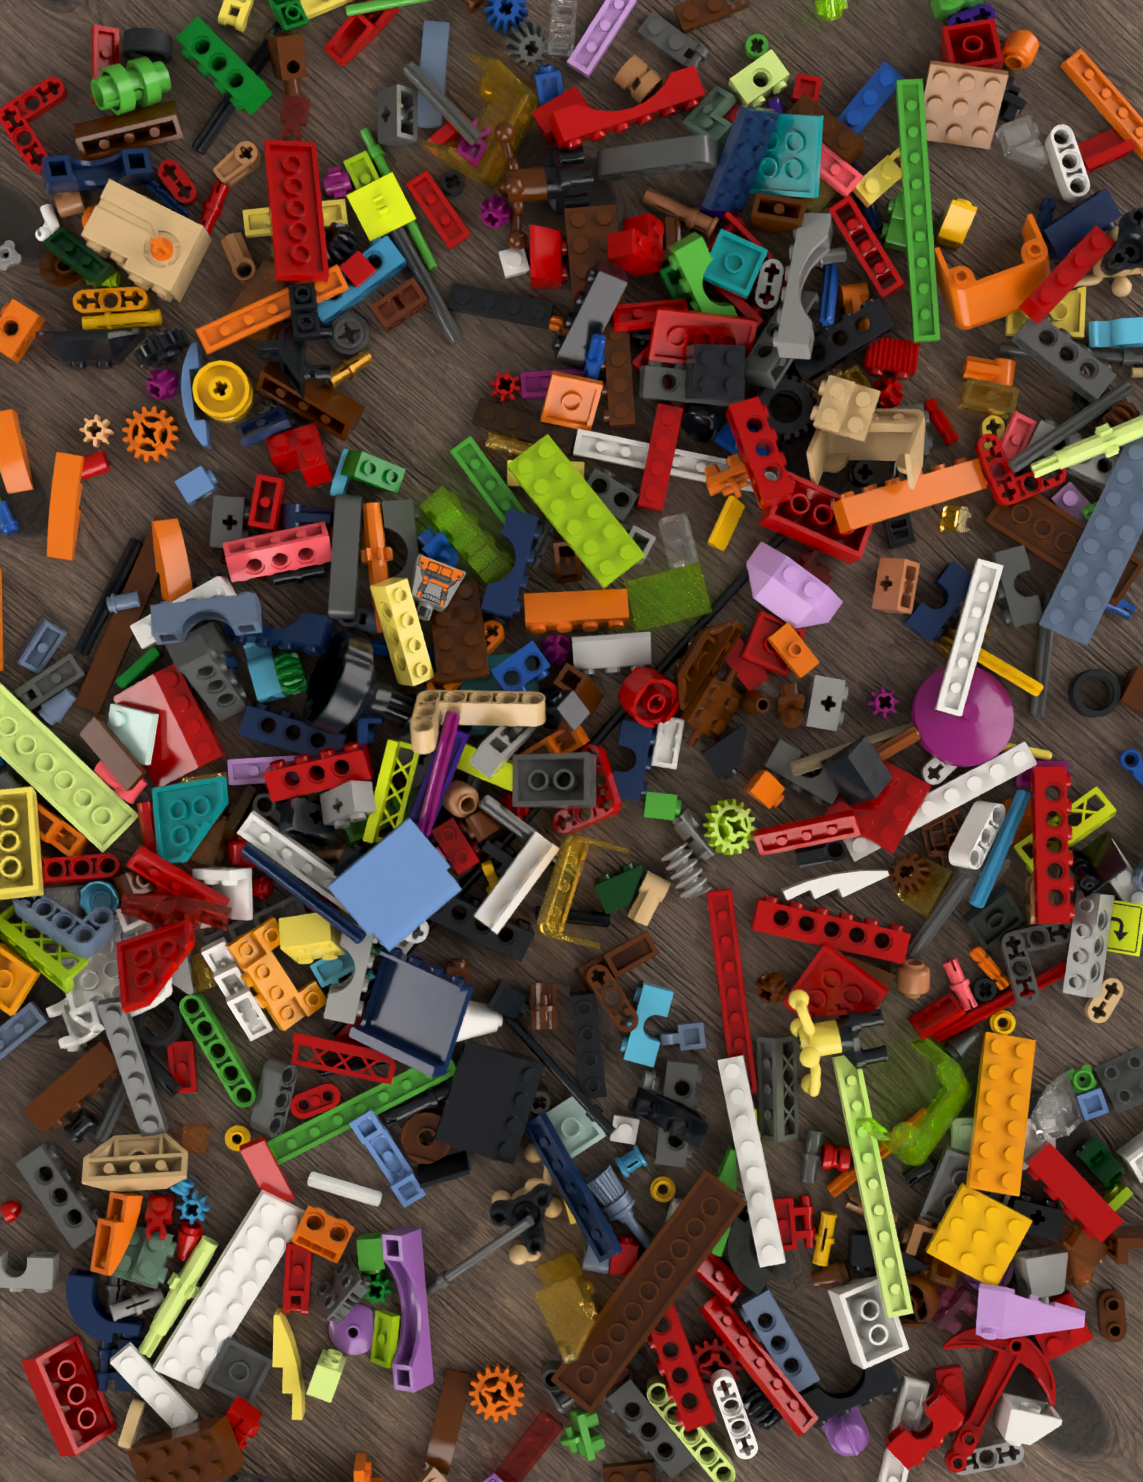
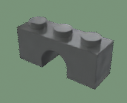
[988,545,1043,629]
[762,739,839,806]

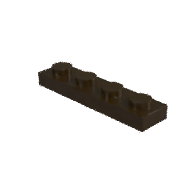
[472,398,578,456]

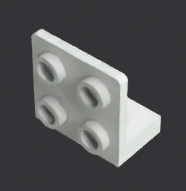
[192,867,253,920]

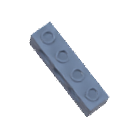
[739,1284,820,1392]

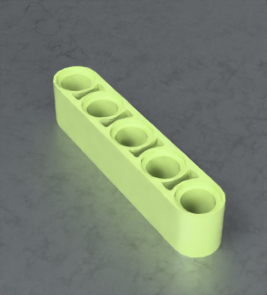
[646,1375,735,1482]

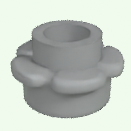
[640,1070,660,1092]

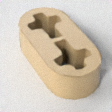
[1084,977,1124,1023]
[118,1398,146,1449]

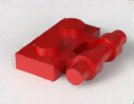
[773,1194,816,1251]

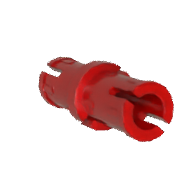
[198,181,230,236]

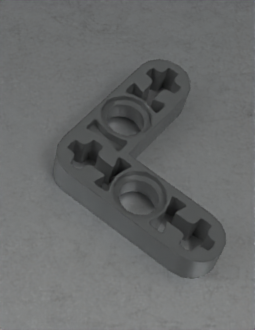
[1000,923,1072,1006]

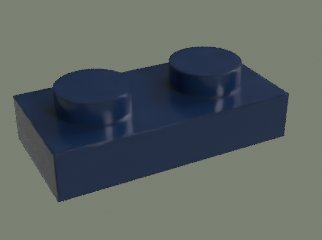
[235,405,291,448]

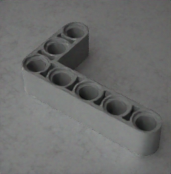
[597,135,725,181]

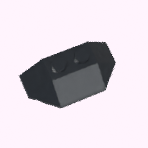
[35,328,144,370]

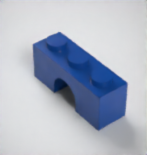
[837,62,905,136]

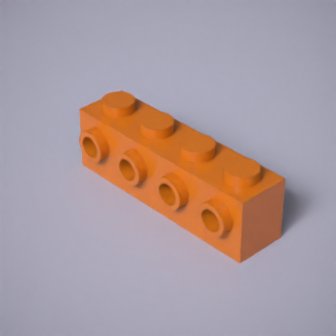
[524,589,629,634]

